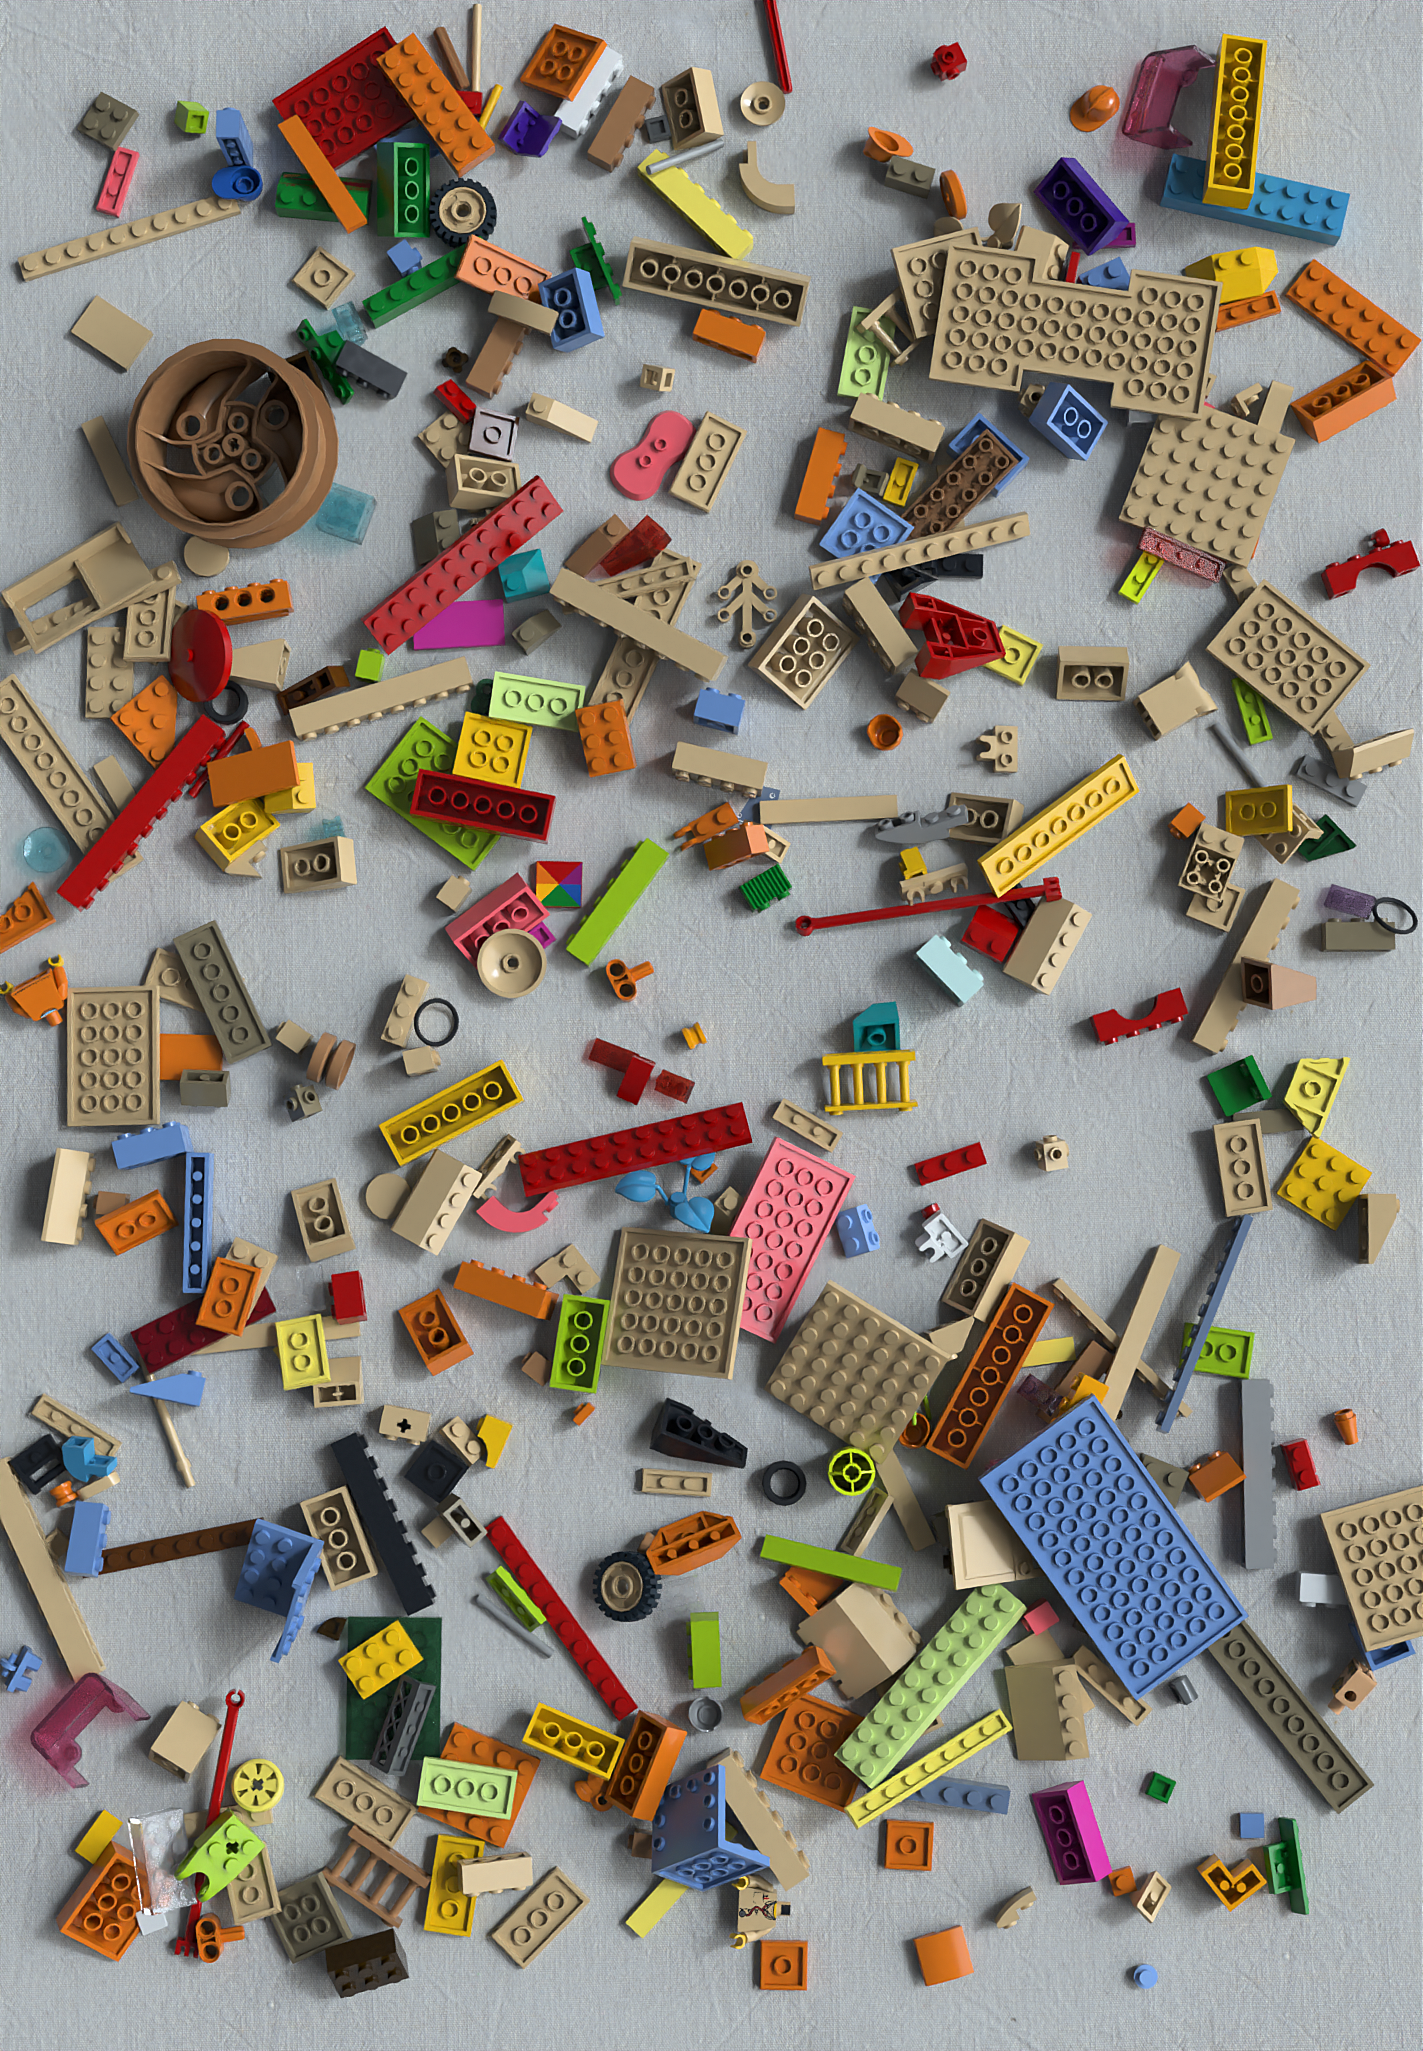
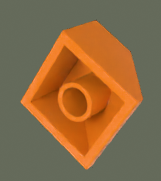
[1187,1450,1247,1503]

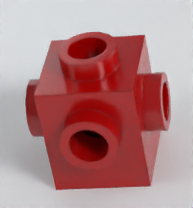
[930,42,967,81]

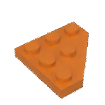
[110,674,178,771]

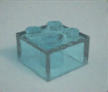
[315,482,377,545]

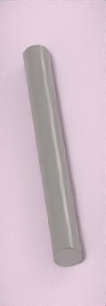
[646,138,724,175]
[1212,722,1268,788]
[475,1594,554,1658]

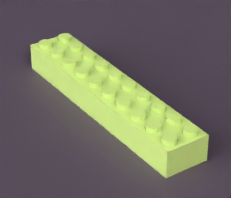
[834,1583,1028,1789]

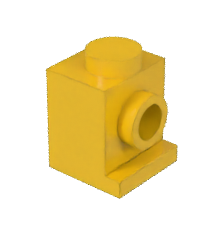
[898,846,928,880]

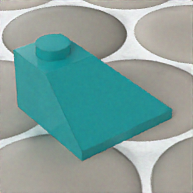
[498,548,551,604]
[853,1001,901,1052]

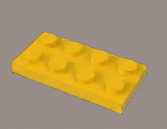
[424,1833,485,1937]

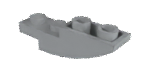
[875,804,968,843]

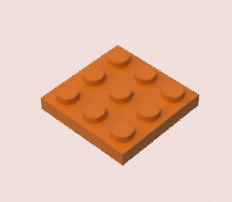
[520,23,607,102]

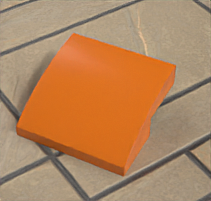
[913,1925,974,1986]

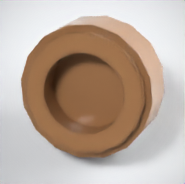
[637,1531,655,1555]

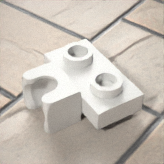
[915,1210,969,1263]

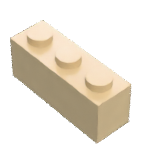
[381,974,430,1049]
[457,1851,533,1897]

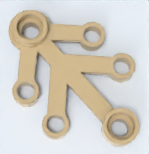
[717,560,777,649]

